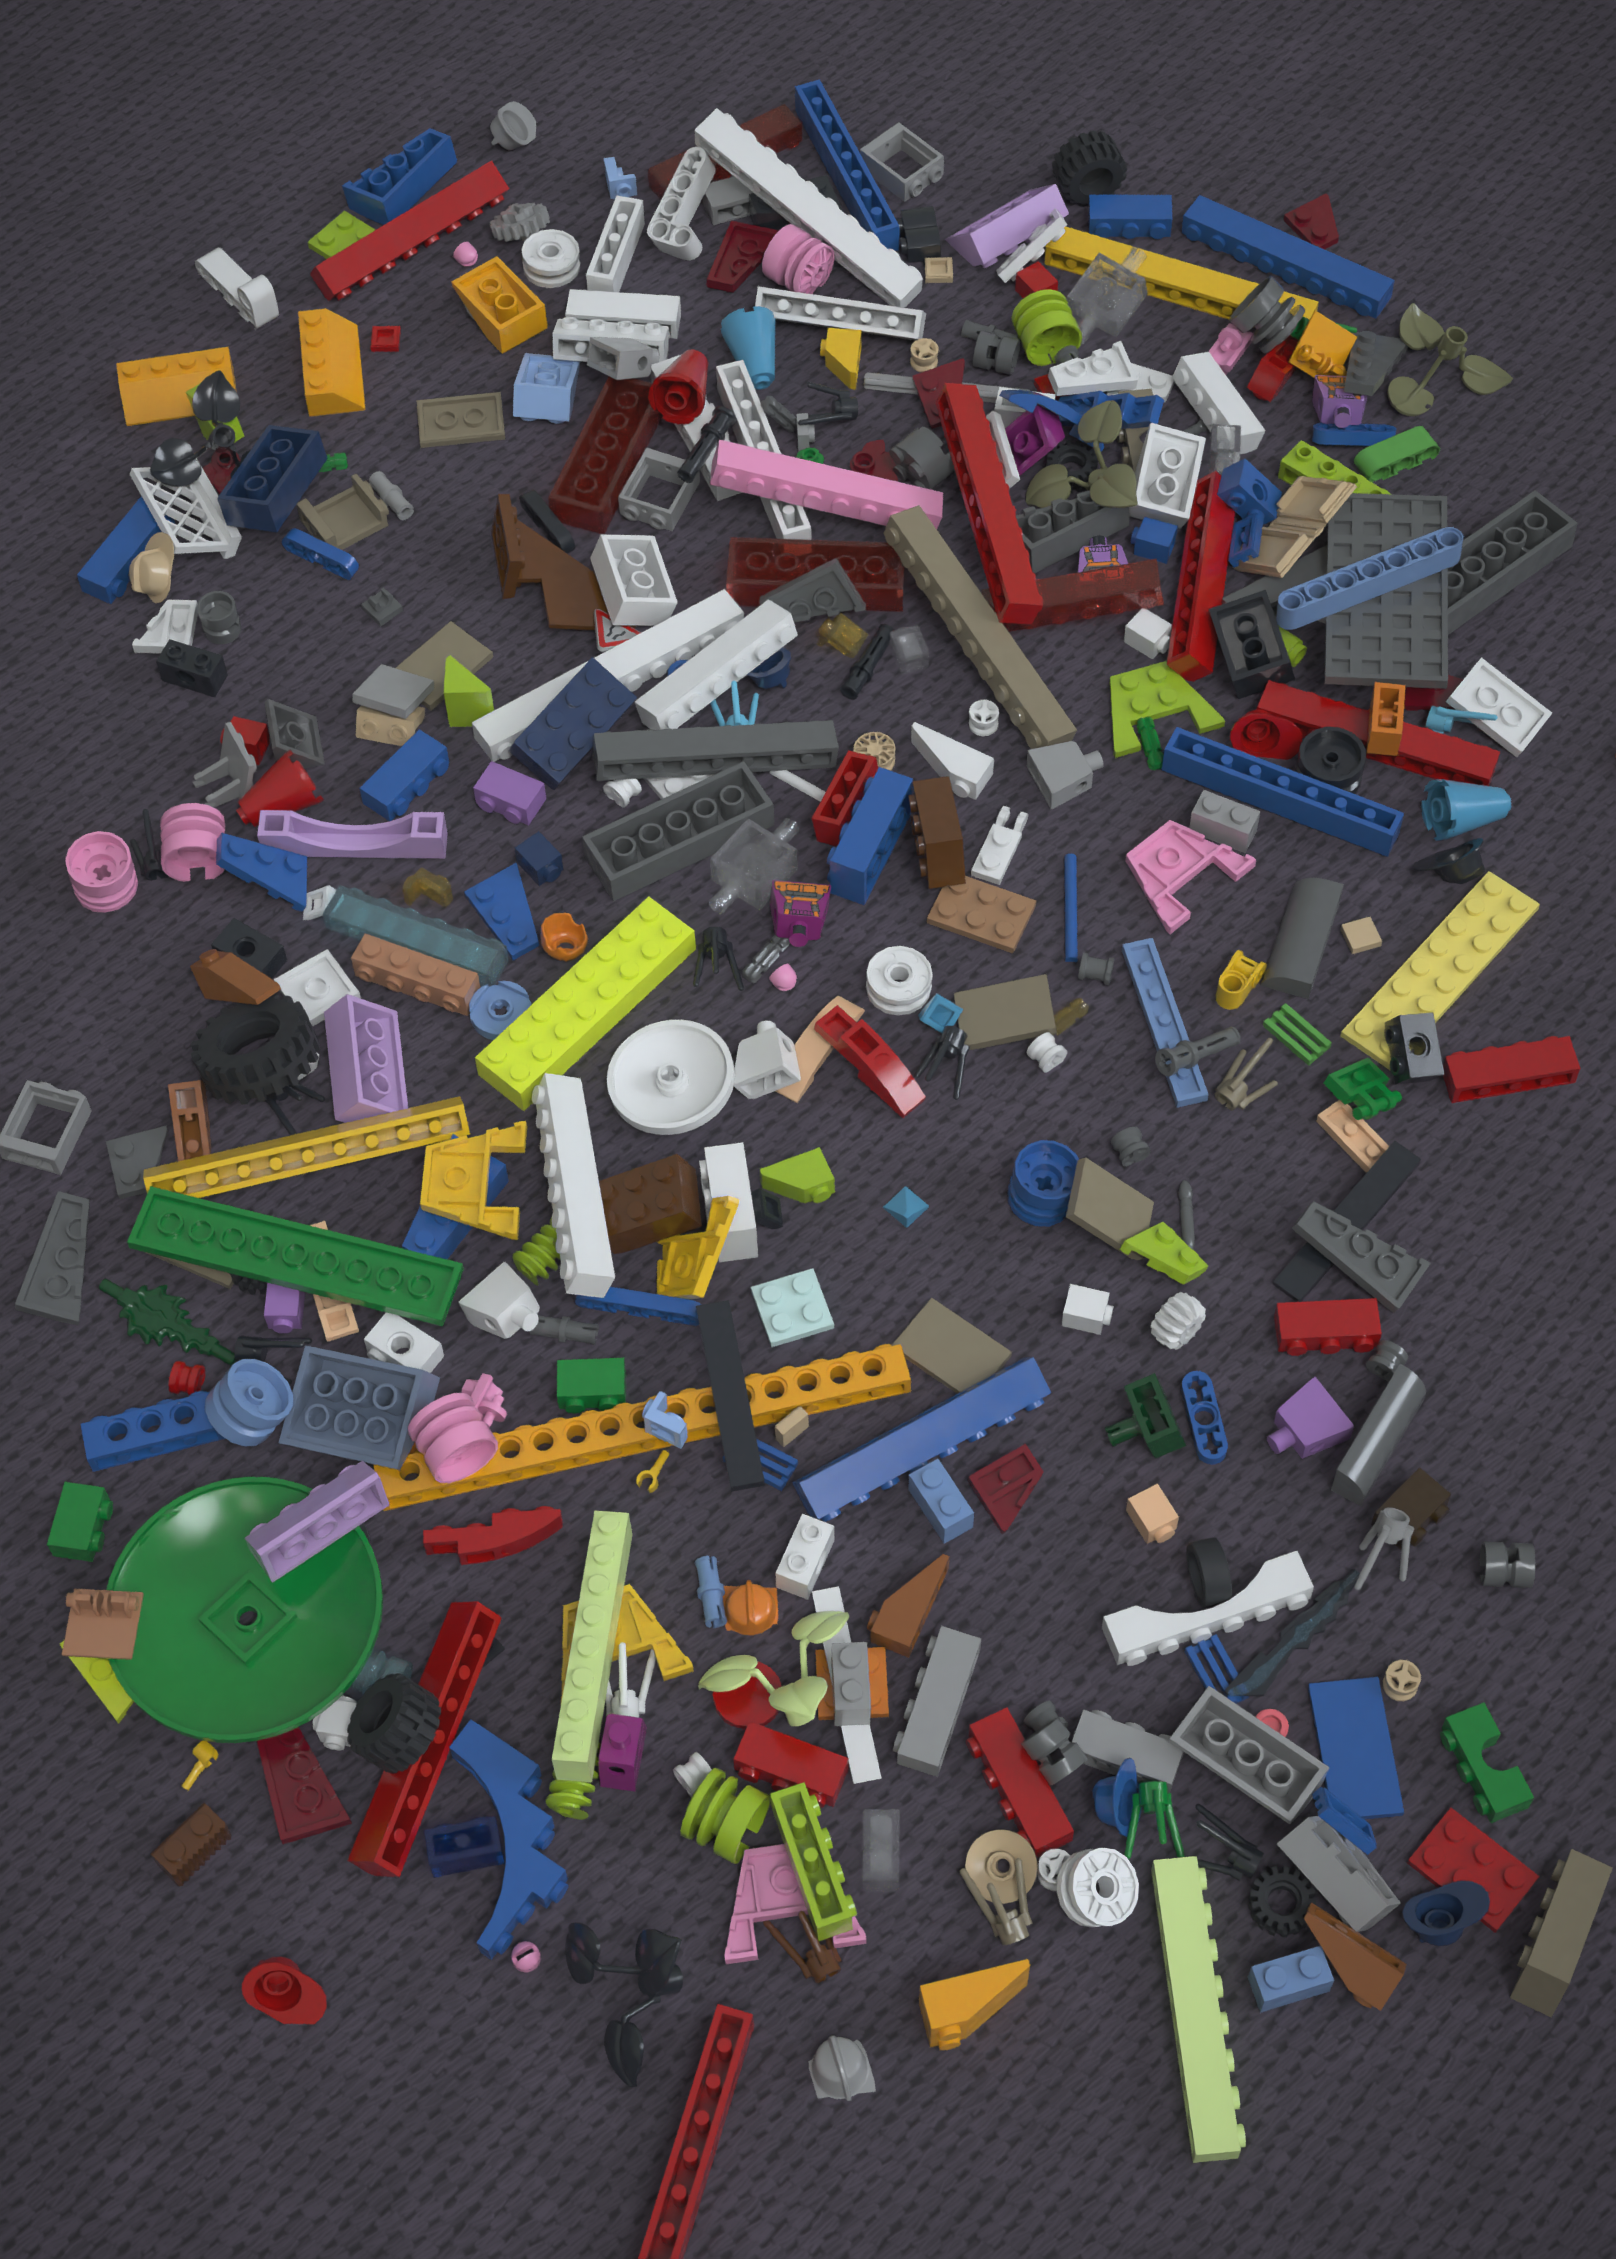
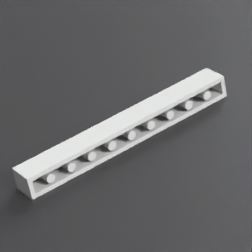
[695,108,923,308]
[472,589,744,762]

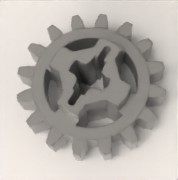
[490,203,550,241]

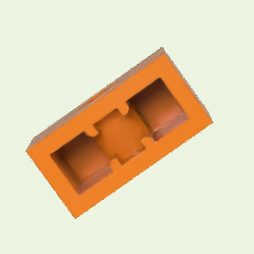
[1367,682,1406,756]

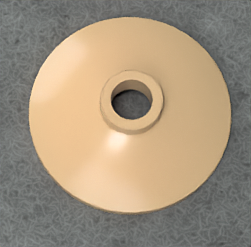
[965,1829,1038,1904]

